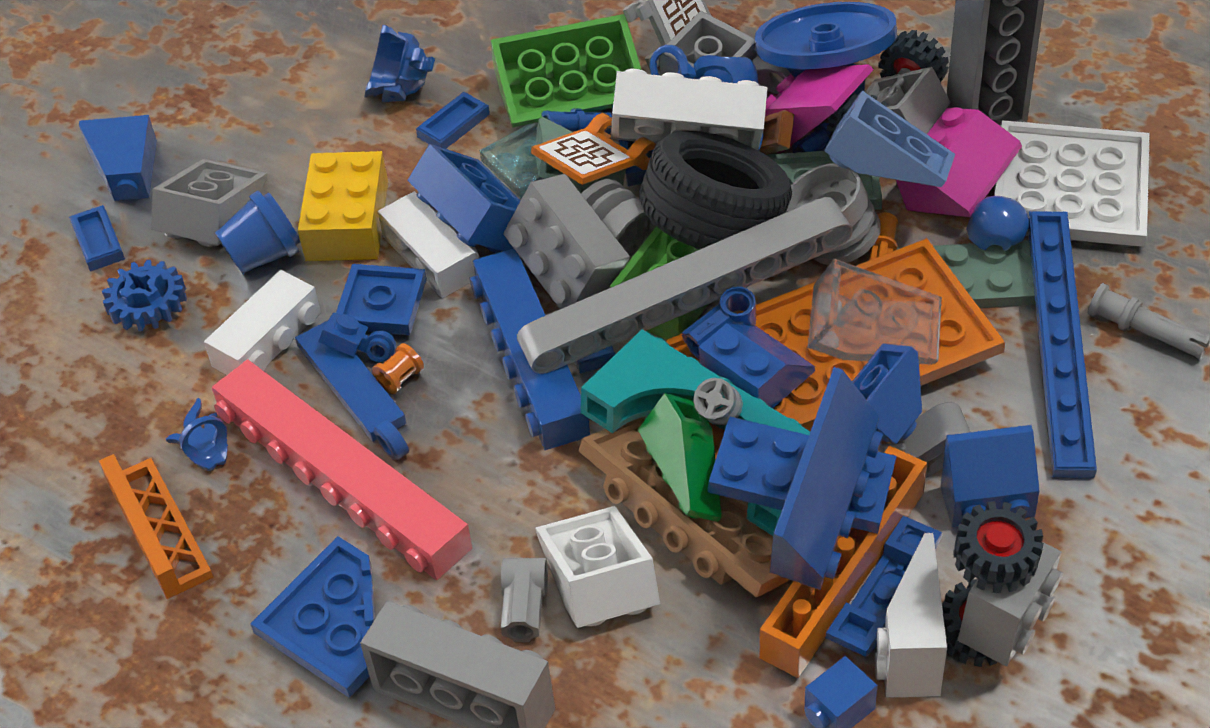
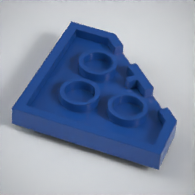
[250,536,375,698]

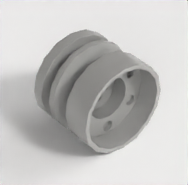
[787,163,880,265]
[581,179,656,270]

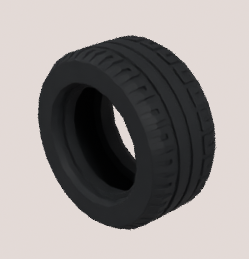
[639,130,792,250]

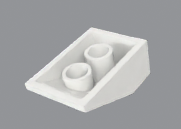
[536,506,660,628]
[875,533,947,697]

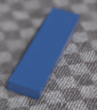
[295,320,407,442]

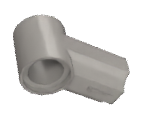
[501,558,548,642]

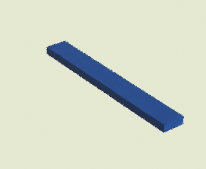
[1028,211,1097,478]

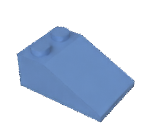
[825,91,955,187]

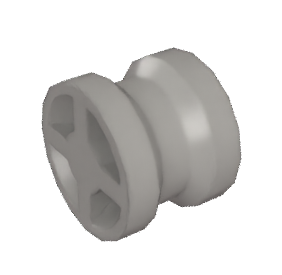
[694,378,743,425]

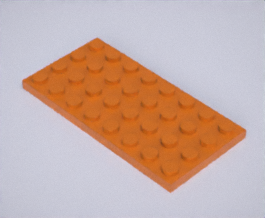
[665,238,1005,459]

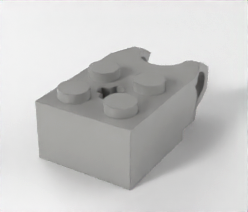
[660,11,794,94]

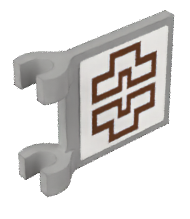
[623,0,711,69]

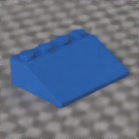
[770,367,884,590]

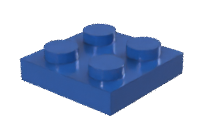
[336,264,427,335]

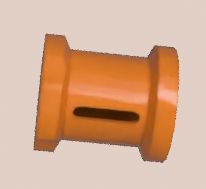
[372,343,424,394]

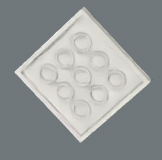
[994,120,1149,247]

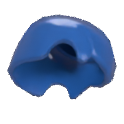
[966,196,1030,250]

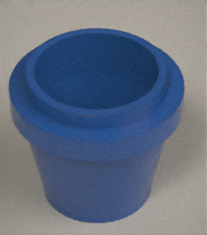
[215,190,301,274]

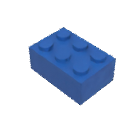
[407,144,521,253]

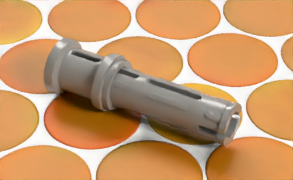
[1088,283,1210,360]

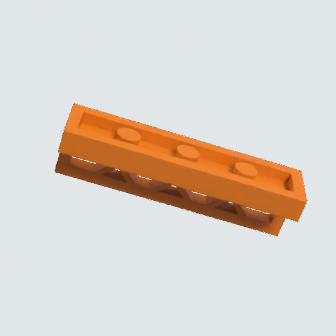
[99,454,214,599]

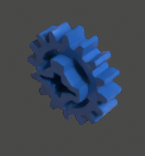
[102,260,187,331]

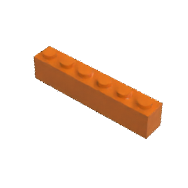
[759,445,927,678]

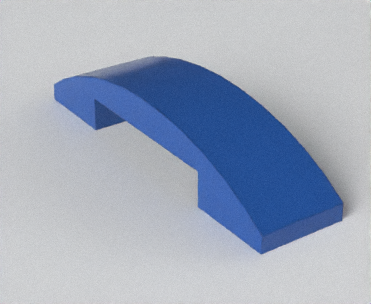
[825,516,942,657]

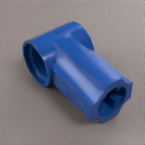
[682,286,756,359]

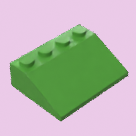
[491,14,641,128]

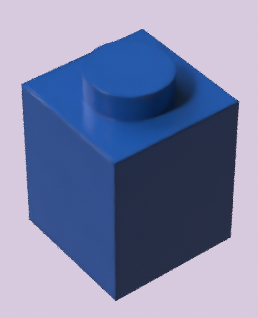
[804,656,878,728]

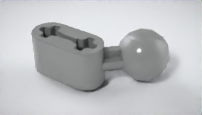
[878,402,971,478]

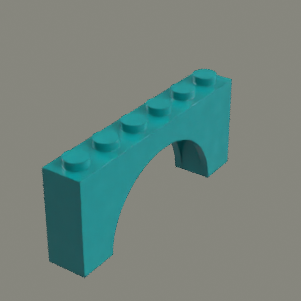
[581,329,810,536]

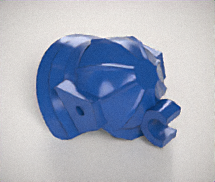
[364,25,435,102]

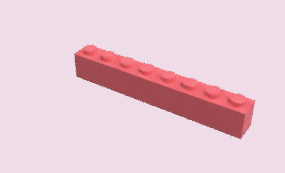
[212,359,473,580]

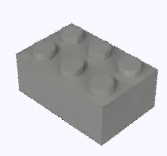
[503,174,630,309]

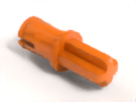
[868,212,898,260]

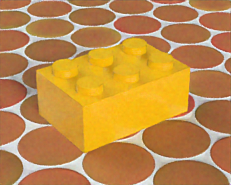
[298,151,388,261]

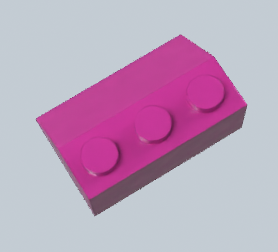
[896,107,1022,217]

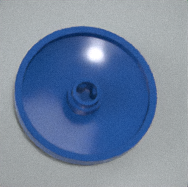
[755,2,897,69]

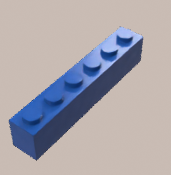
[469,249,590,450]

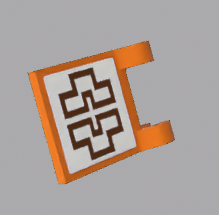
[531,113,656,185]

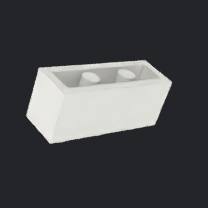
[378,191,479,299]
[204,270,321,375]

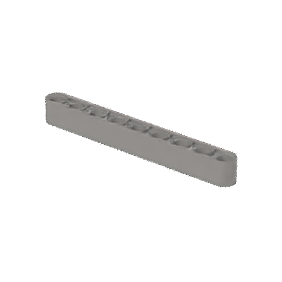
[517,197,853,374]

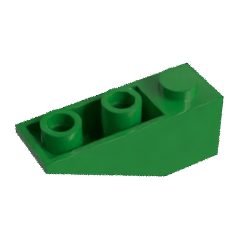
[638,393,722,522]

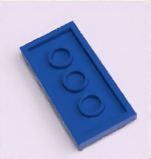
[708,416,896,534]

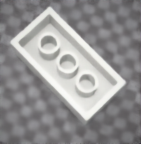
[611,69,767,150]

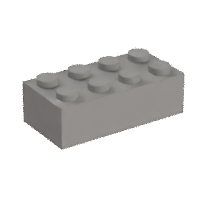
[360,601,555,728]

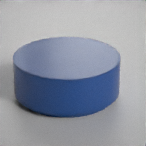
[374,419,409,461]

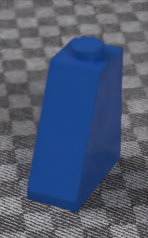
[79,115,157,201]

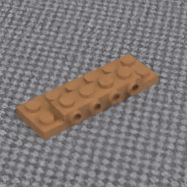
[579,417,790,598]

